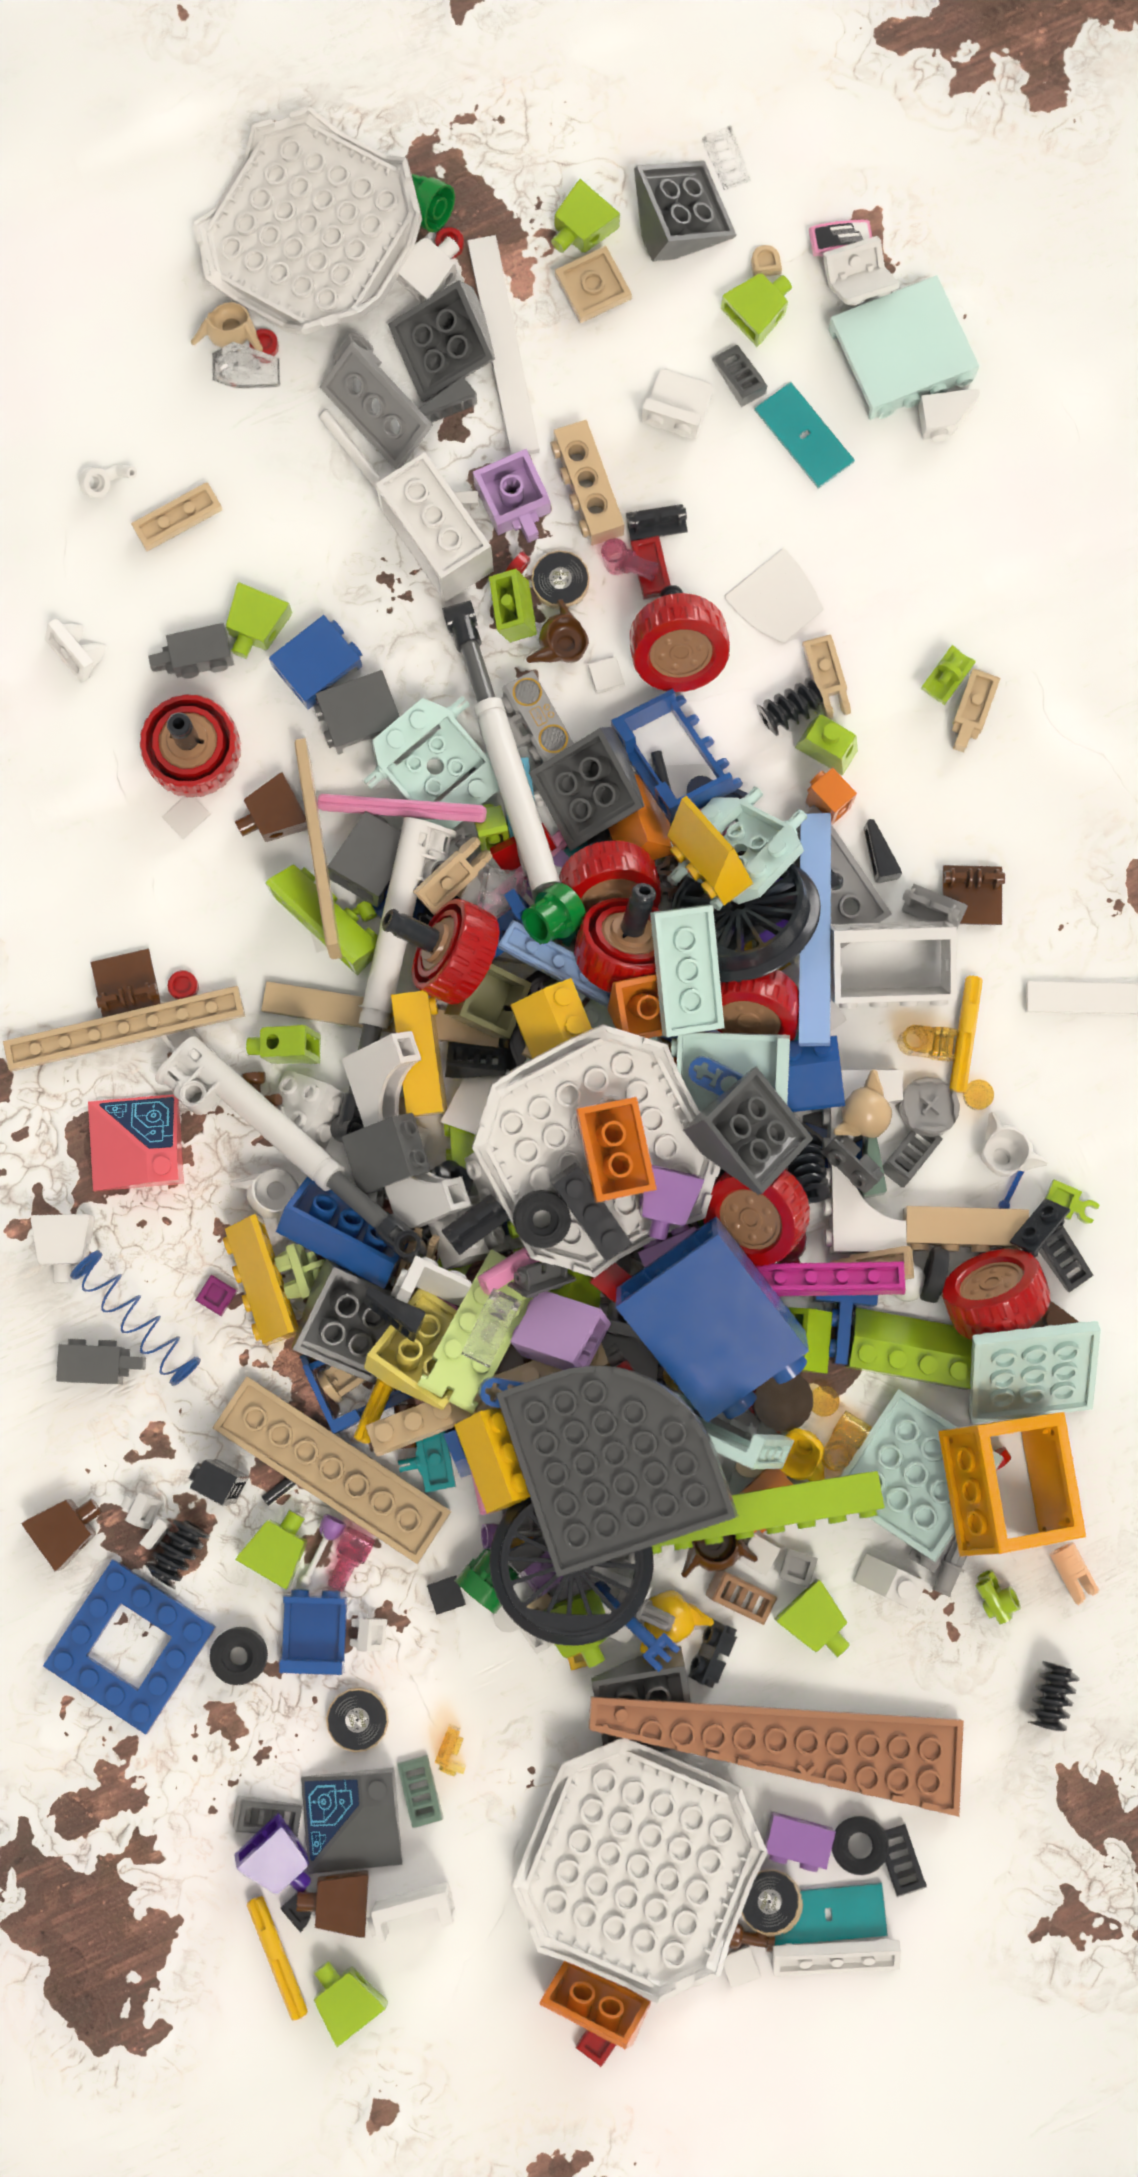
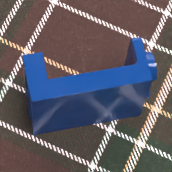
[268,615,363,710]
[279,1589,348,1675]

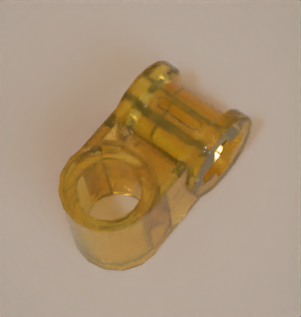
[897,1025,958,1062]
[821,1410,872,1471]

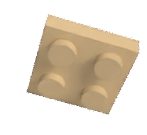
[555,246,632,323]

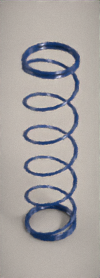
[70,1250,201,1386]

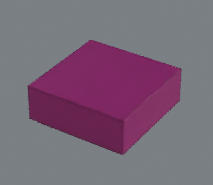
[195,1275,238,1317]

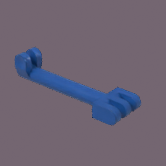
[595,1580,680,1672]

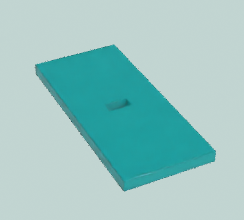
[754,382,855,489]
[774,1883,888,1946]

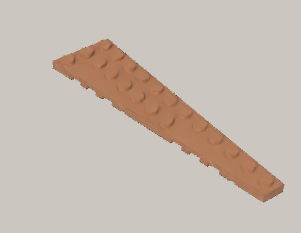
[588,1696,964,1817]

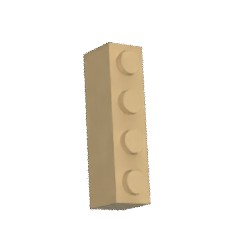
[903,1206,1029,1253]

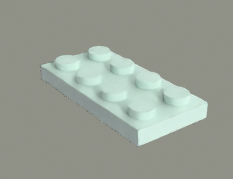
[650,904,724,1037]

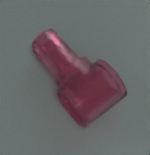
[601,538,659,581]
[327,1526,376,1592]

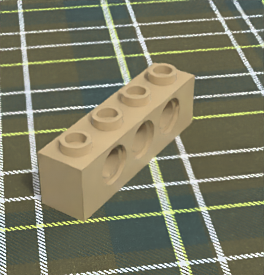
[550,419,625,546]

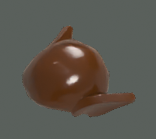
[526,599,589,663]
[681,1534,758,1578]

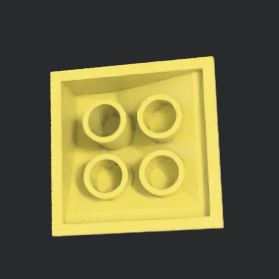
[364,1288,457,1410]

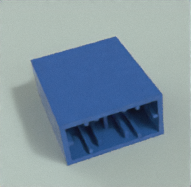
[616,1216,809,1422]

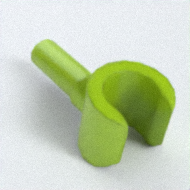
[351,901,378,922]

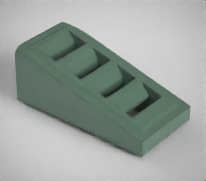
[860,1137,887,1199]
[397,1755,444,1828]

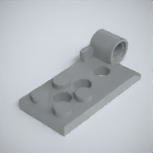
[320,332,433,469]
[792,805,892,948]

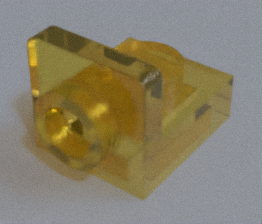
[434,1723,466,1776]

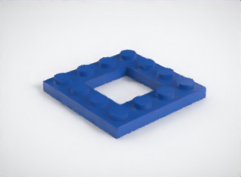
[43,1559,217,1735]

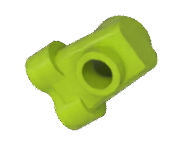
[975,1570,1021,1624]

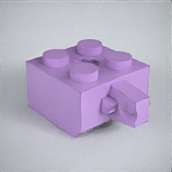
[473,449,551,543]

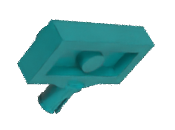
[398,1431,456,1493]

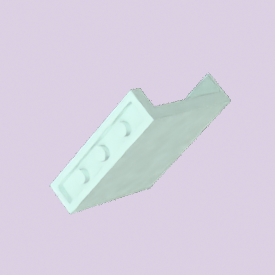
[828,275,979,420]
[671,1032,790,1112]
[673,1392,794,1469]

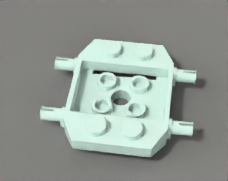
[363,696,499,830]
[667,786,807,910]

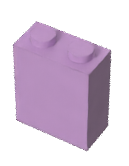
[510,1291,611,1370]

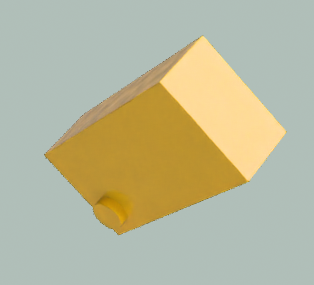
[391,991,447,1117]

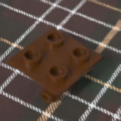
[942,865,1005,925]
[91,948,161,1018]

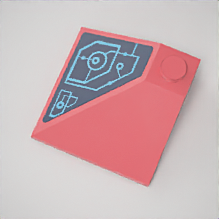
[88,1094,184,1191]

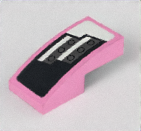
[808,220,872,256]

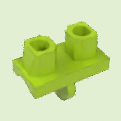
[921,645,976,705]

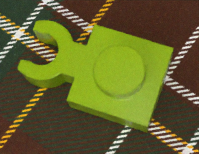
[1044,1179,1100,1224]

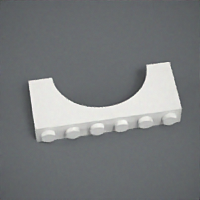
[341,1031,472,1230]
[822,1070,907,1254]

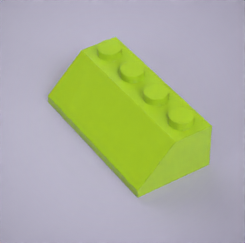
[265,864,378,976]
[846,1307,972,1390]

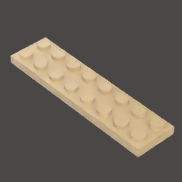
[212,1376,452,1564]

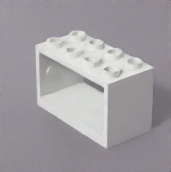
[375,452,494,602]
[831,921,957,1008]

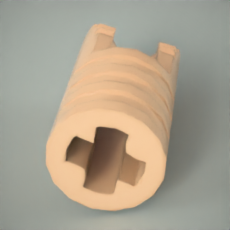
[1049,1542,1099,1605]

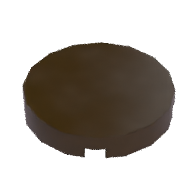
[752,1374,813,1432]

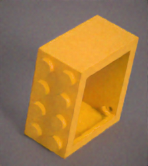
[938,1412,1086,1557]

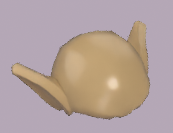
[191,302,263,352]
[833,1069,892,1138]

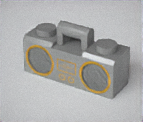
[501,671,574,764]

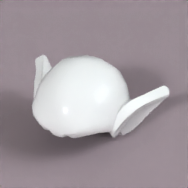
[981,1112,1049,1177]
[229,1167,299,1237]

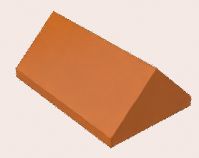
[608,774,672,860]
[607,973,662,1038]
[576,1097,657,1203]
[539,1961,652,2050]

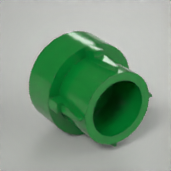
[411,173,455,233]
[521,883,586,945]
[455,1549,520,1614]

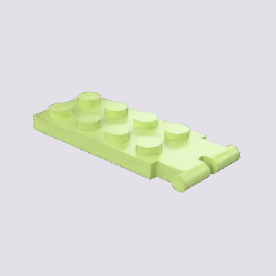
[417,1249,534,1414]

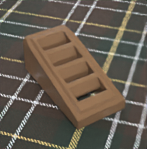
[705,1570,778,1625]

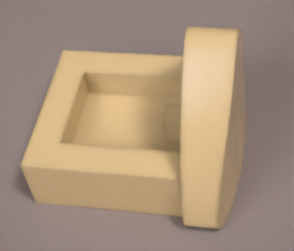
[317,1366,366,1403]

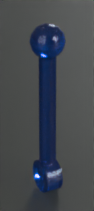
[998,1171,1025,1209]

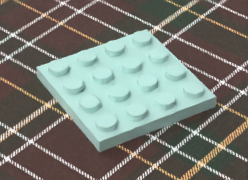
[969,1321,1101,1424]
[840,1389,1004,1562]

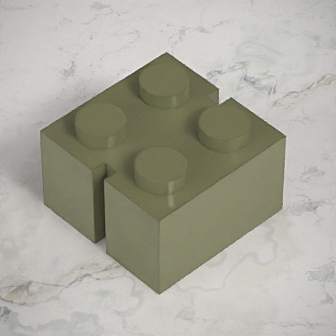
[444,964,532,1039]

